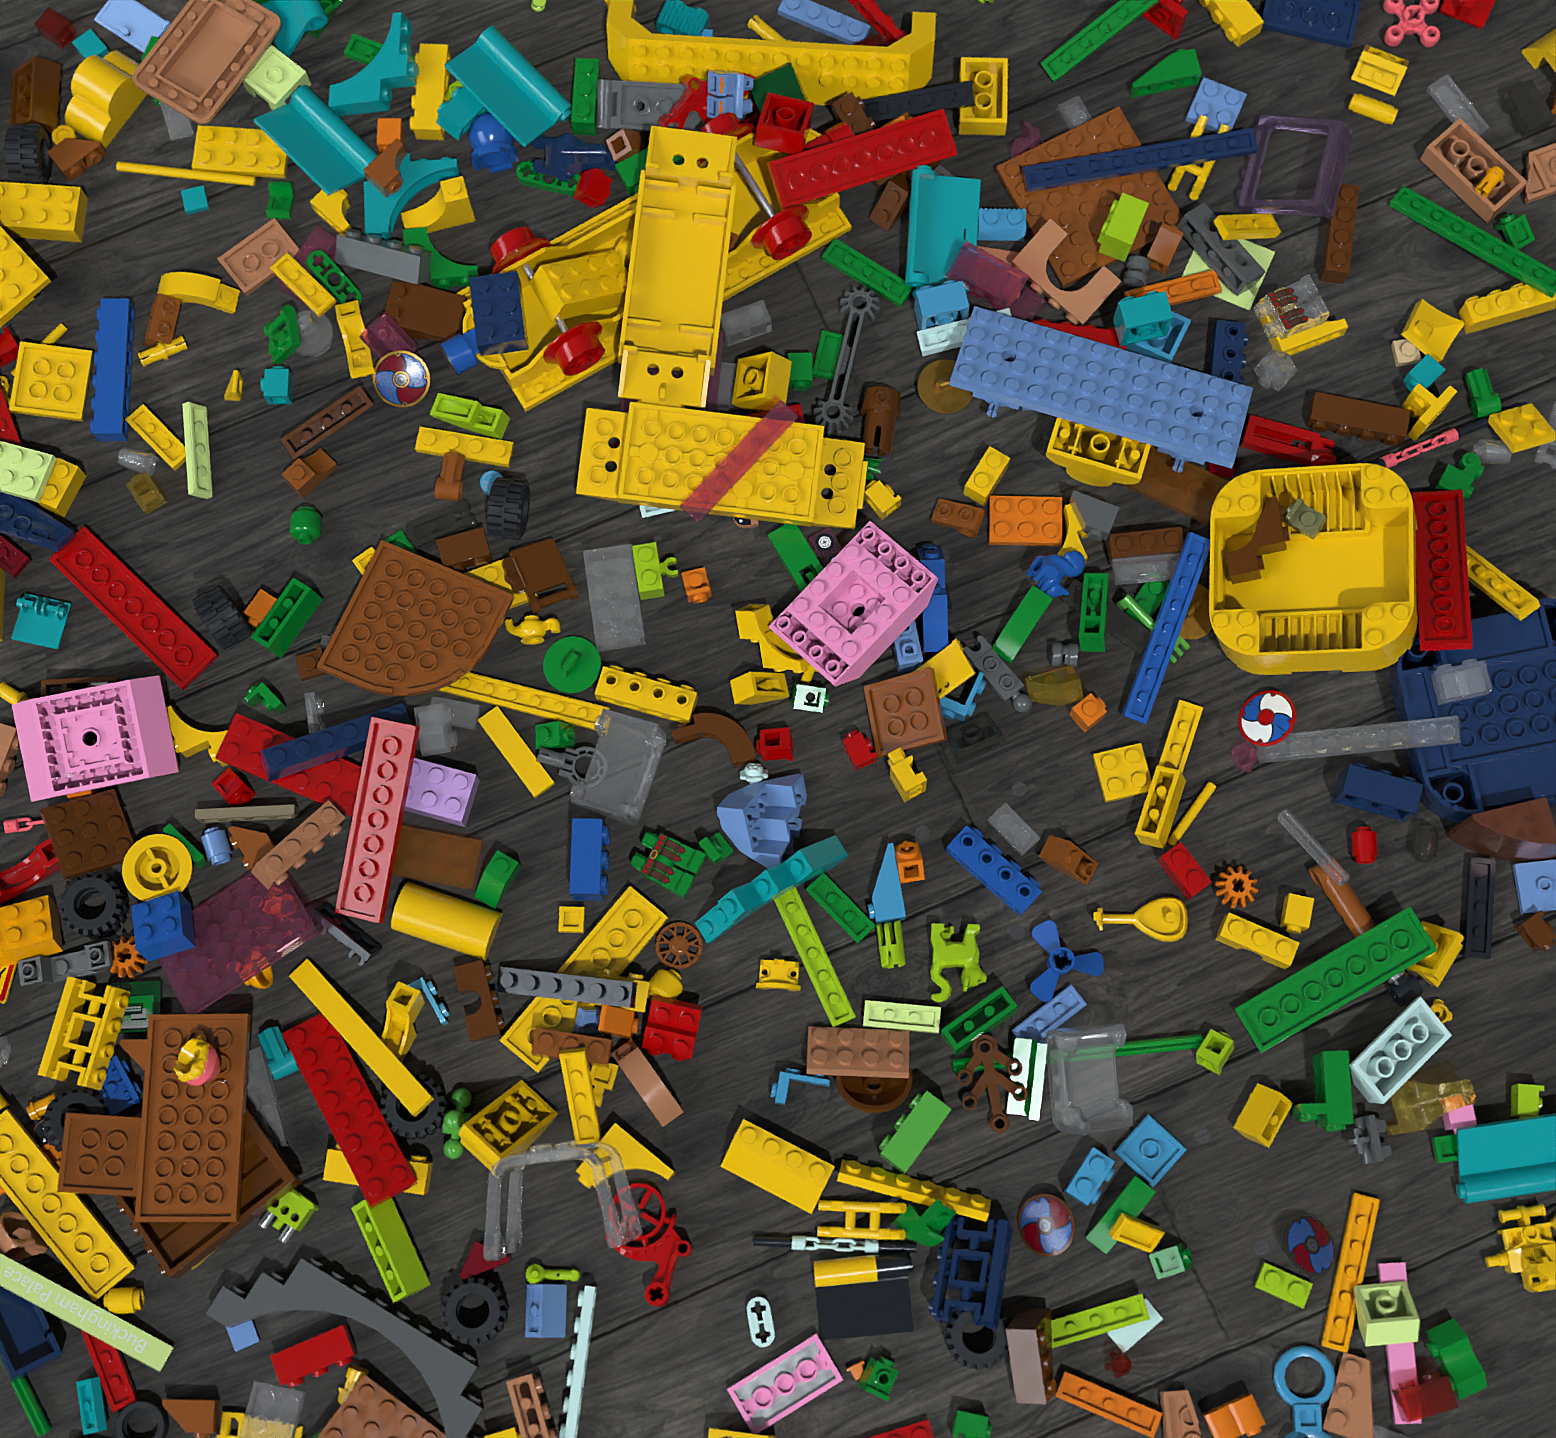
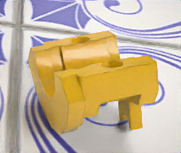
[756,959,801,991]

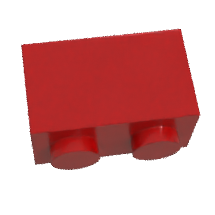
[1157,842,1212,901]

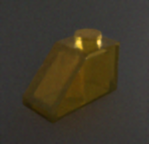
[1025,665,1084,706]

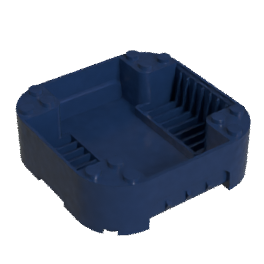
[1390,598,1556,823]

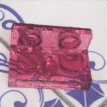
[359,312,419,359]

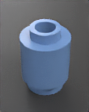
[201,827,232,866]

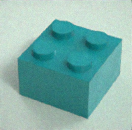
[1113,291,1173,347]

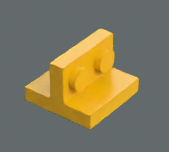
[1351,45,1409,96]
[1401,383,1457,441]
[1407,921,1464,988]

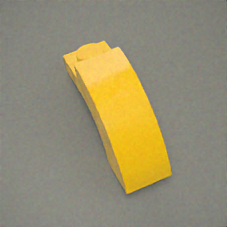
[157,272,240,314]
[335,300,375,379]

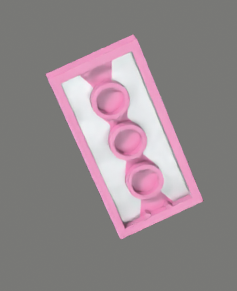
[727,1334,843,1434]

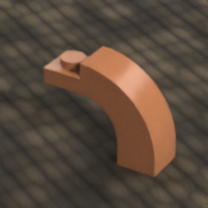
[611,1039,683,1127]

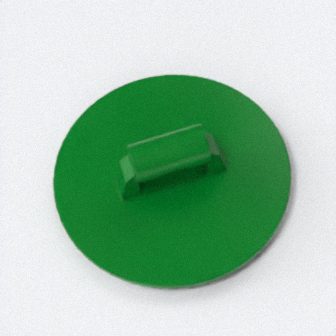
[543,636,601,693]

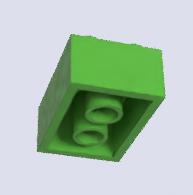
[879,1091,952,1174]

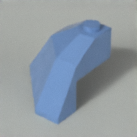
[717,774,807,869]

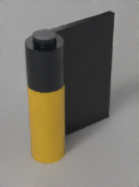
[813,1252,914,1341]

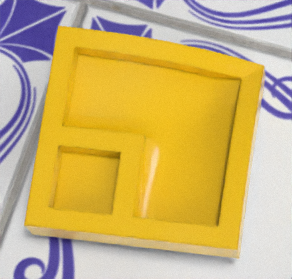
[1401,299,1465,363]

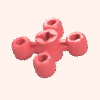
[1383,0,1440,48]

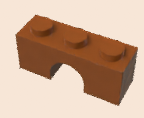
[531,1028,613,1068]

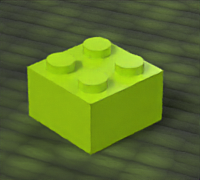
[1097,193,1149,262]

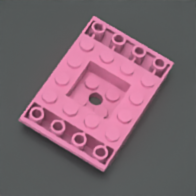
[769,521,938,687]
[12,675,180,802]

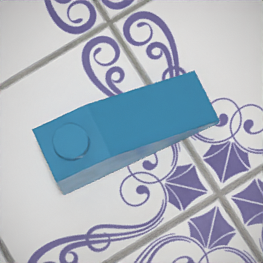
[868,843,906,925]

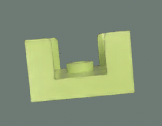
[243,45,311,110]

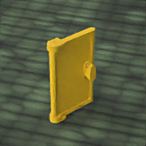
[913,638,976,699]

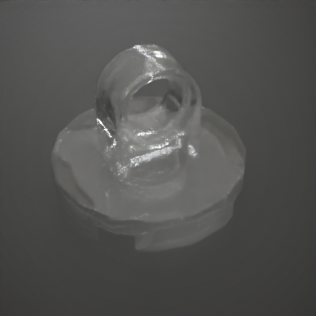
[295,310,334,357]

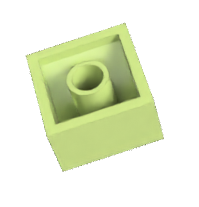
[1354,1281,1420,1346]

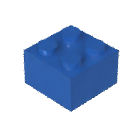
[131,891,196,962]

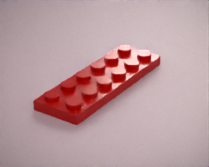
[215,713,362,817]

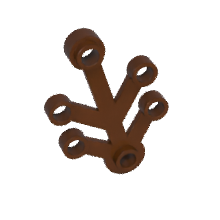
[957,1034,1028,1133]

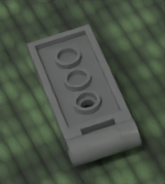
[596,80,706,132]

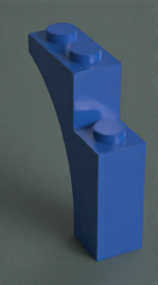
[917,544,948,652]

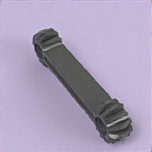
[813,286,880,436]

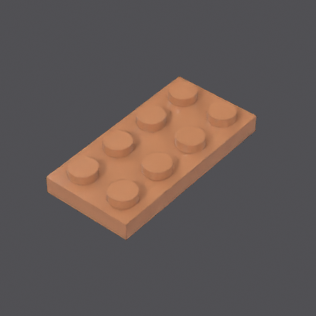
[807,1026,909,1078]

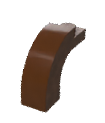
[672,713,757,769]

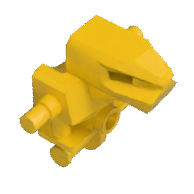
[1485,1203,1556,1292]

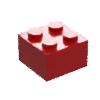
[755,92,814,155]

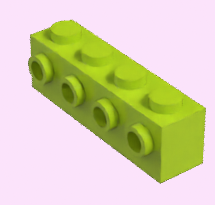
[351,1198,431,1303]

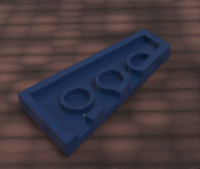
[0,492,75,552]

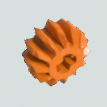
[1215,866,1258,909]
[110,936,149,978]

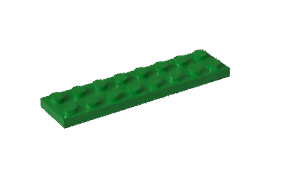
[1234,907,1438,1053]

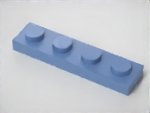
[777,0,870,46]

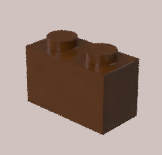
[436,527,493,573]

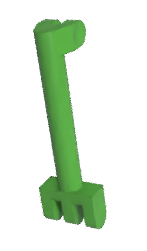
[1116,593,1190,665]

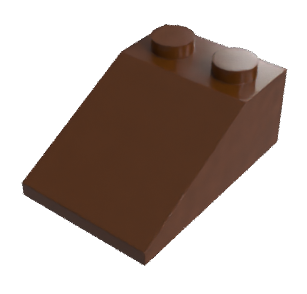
[381,281,467,341]

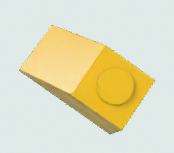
[730,672,789,705]

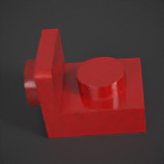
[211,767,255,807]

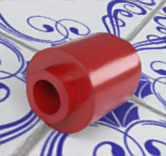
[1351,827,1378,864]

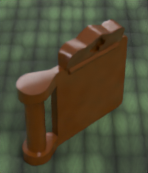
[502,538,579,613]

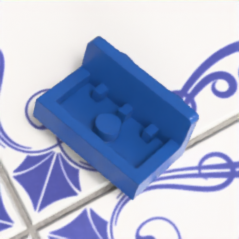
[97,1055,142,1116]

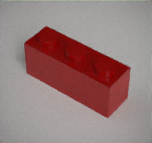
[270,1325,358,1388]

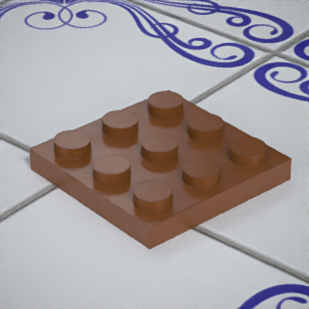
[863,668,948,758]
[57,1113,142,1197]

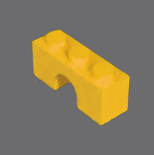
[1215,913,1299,970]

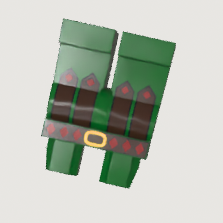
[630,832,706,899]

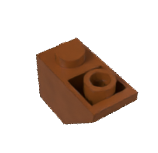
[47,138,107,182]
[1147,223,1184,275]
[228,826,276,871]
[1038,835,1098,885]

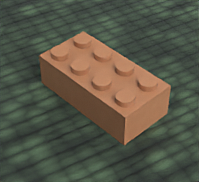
[1420,118,1528,223]

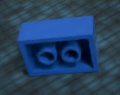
[569,818,610,901]

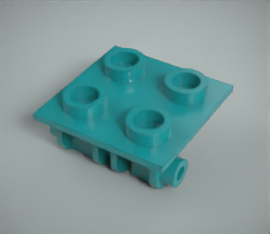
[11,593,72,650]

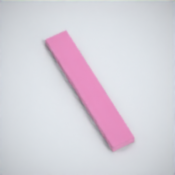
[1378,1262,1422,1424]

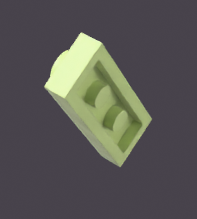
[863,1000,941,1034]

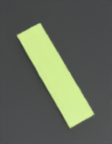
[183,402,213,499]

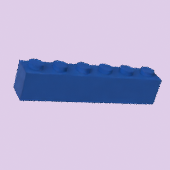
[90,298,135,441]

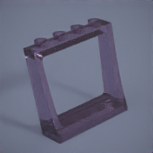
[1237,114,1353,217]

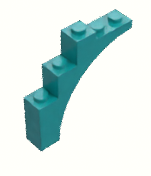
[695,835,849,944]

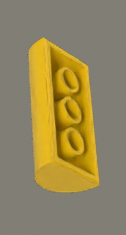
[391,882,503,961]

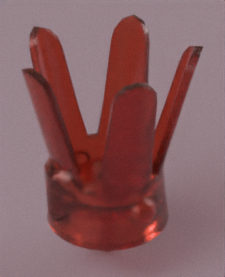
[1104,1351,1132,1379]

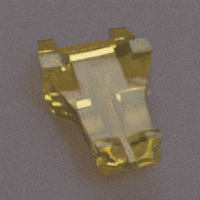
[1386,1079,1477,1135]

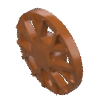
[655,922,702,970]

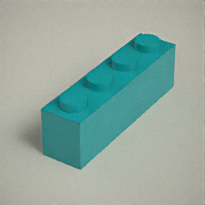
[436,86,487,140]

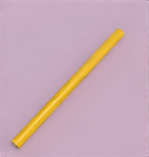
[116,161,256,186]

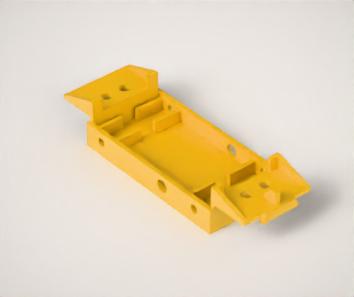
[618,126,737,408]
[576,402,868,529]

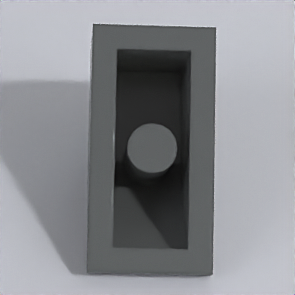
[1069,490,1119,541]

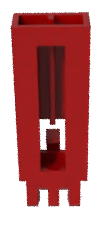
[1240,415,1335,466]

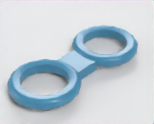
[1273,1345,1336,1438]

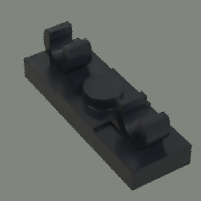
[310,902,382,966]

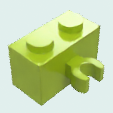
[632,542,678,600]

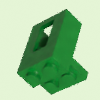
[1291,1051,1354,1132]

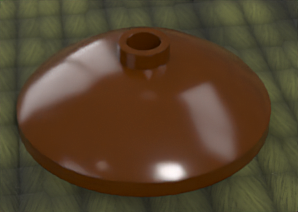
[836,1067,912,1113]

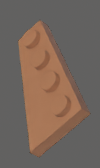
[1160,1390,1202,1438]

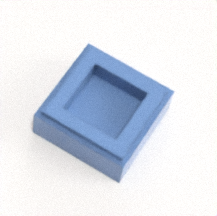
[574,1006,602,1034]

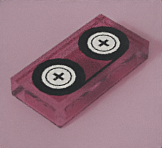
[808,527,843,567]

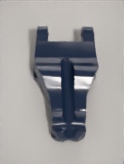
[532,134,619,181]

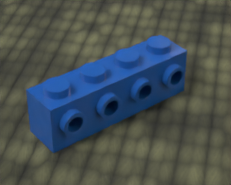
[946,825,1042,917]

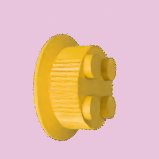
[122,834,193,902]

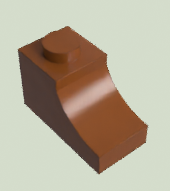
[363,139,407,198]
[282,448,338,499]

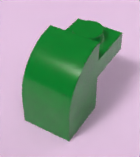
[893,1198,957,1247]

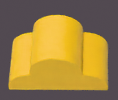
[65,50,147,150]
[1046,417,1151,487]
[458,1080,558,1178]

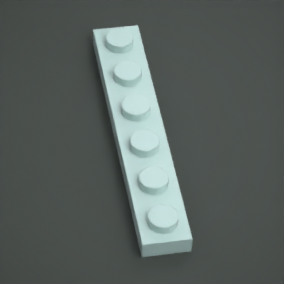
[559,1286,597,1438]

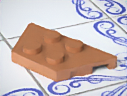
[1524,143,1556,204]

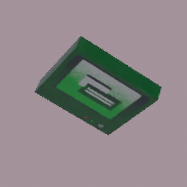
[110,980,163,1034]

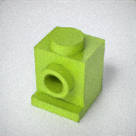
[1196,1029,1234,1075]
[1511,1084,1544,1119]

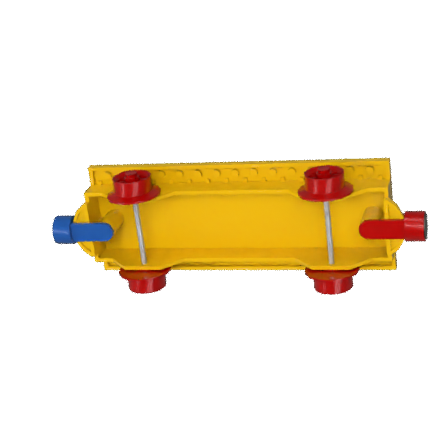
[440,113,856,412]

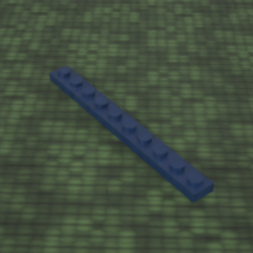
[1022,128,1258,192]

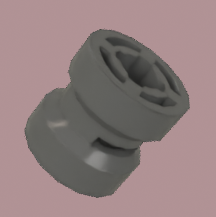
[1123,256,1151,288]
[1051,642,1078,668]

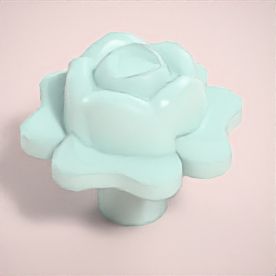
[740,763,768,784]

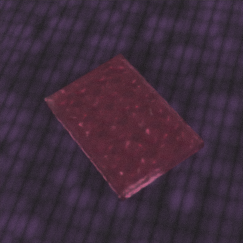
[158,873,320,1015]

